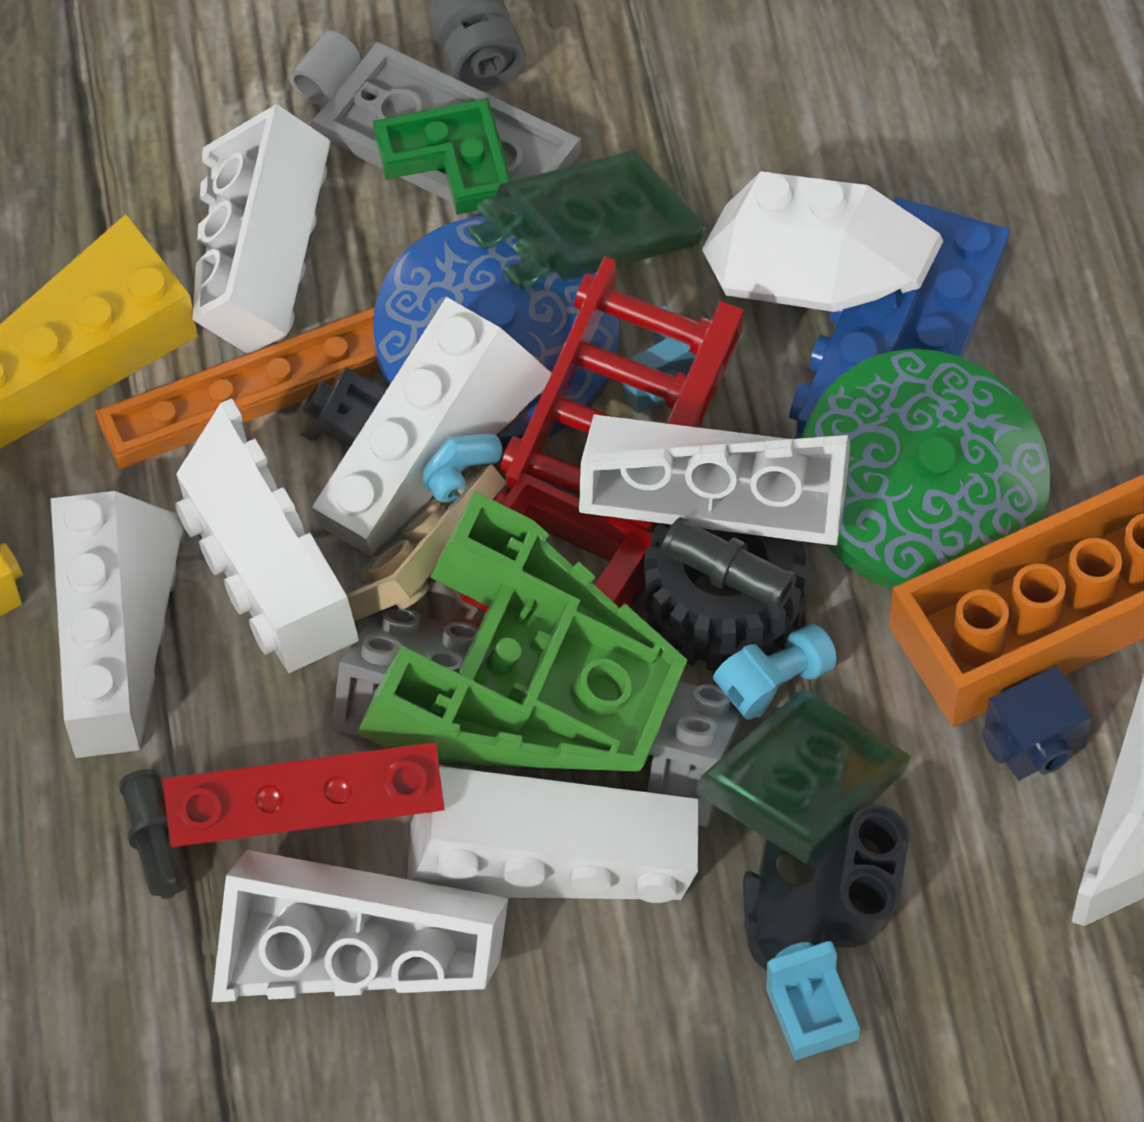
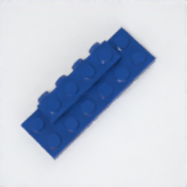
[789,196,1010,439]

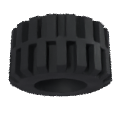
[644,524,807,671]

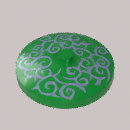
[801,349,1050,590]

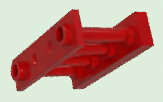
[500,256,744,533]
[162,742,445,847]

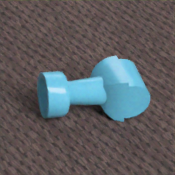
[713,624,836,719]

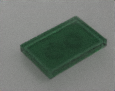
[695,689,911,864]

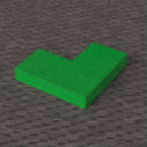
[372,98,515,215]

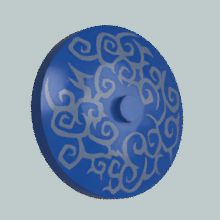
[373,216,619,447]

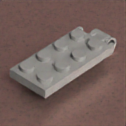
[289,31,581,220]

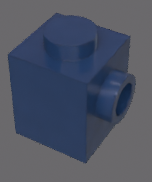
[982,666,1092,781]

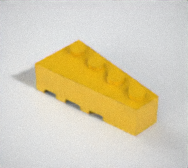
[0,214,198,449]

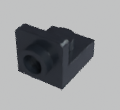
[301,367,385,448]

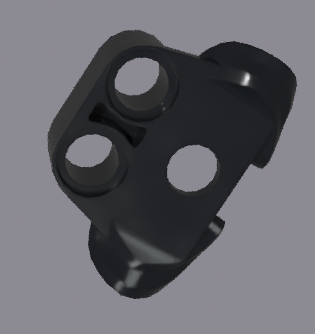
[743,780,909,971]

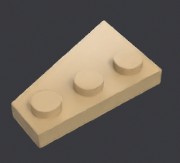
[346,464,507,621]

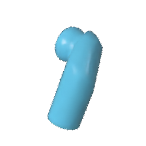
[423,433,502,502]

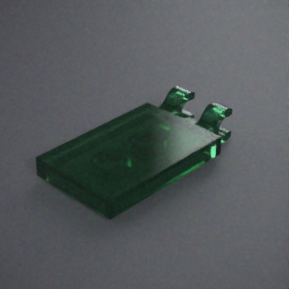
[467,150,707,289]

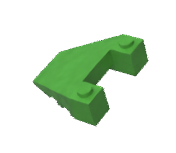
[357,491,687,771]

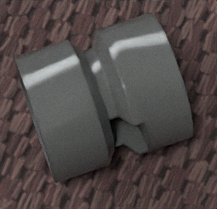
[429,0,526,91]

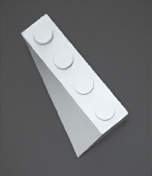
[192,104,331,354]
[312,297,551,557]
[175,398,359,673]
[579,415,850,546]
[51,491,185,758]
[212,850,508,1002]

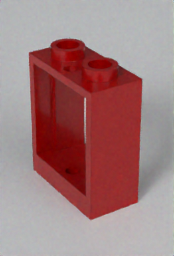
[461,473,652,612]

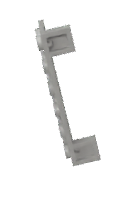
[331,606,744,828]

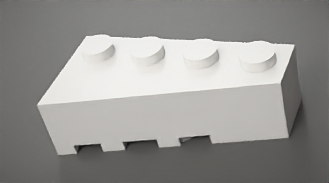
[407,766,698,903]

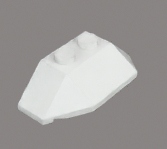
[702,171,943,312]
[1072,675,1144,926]

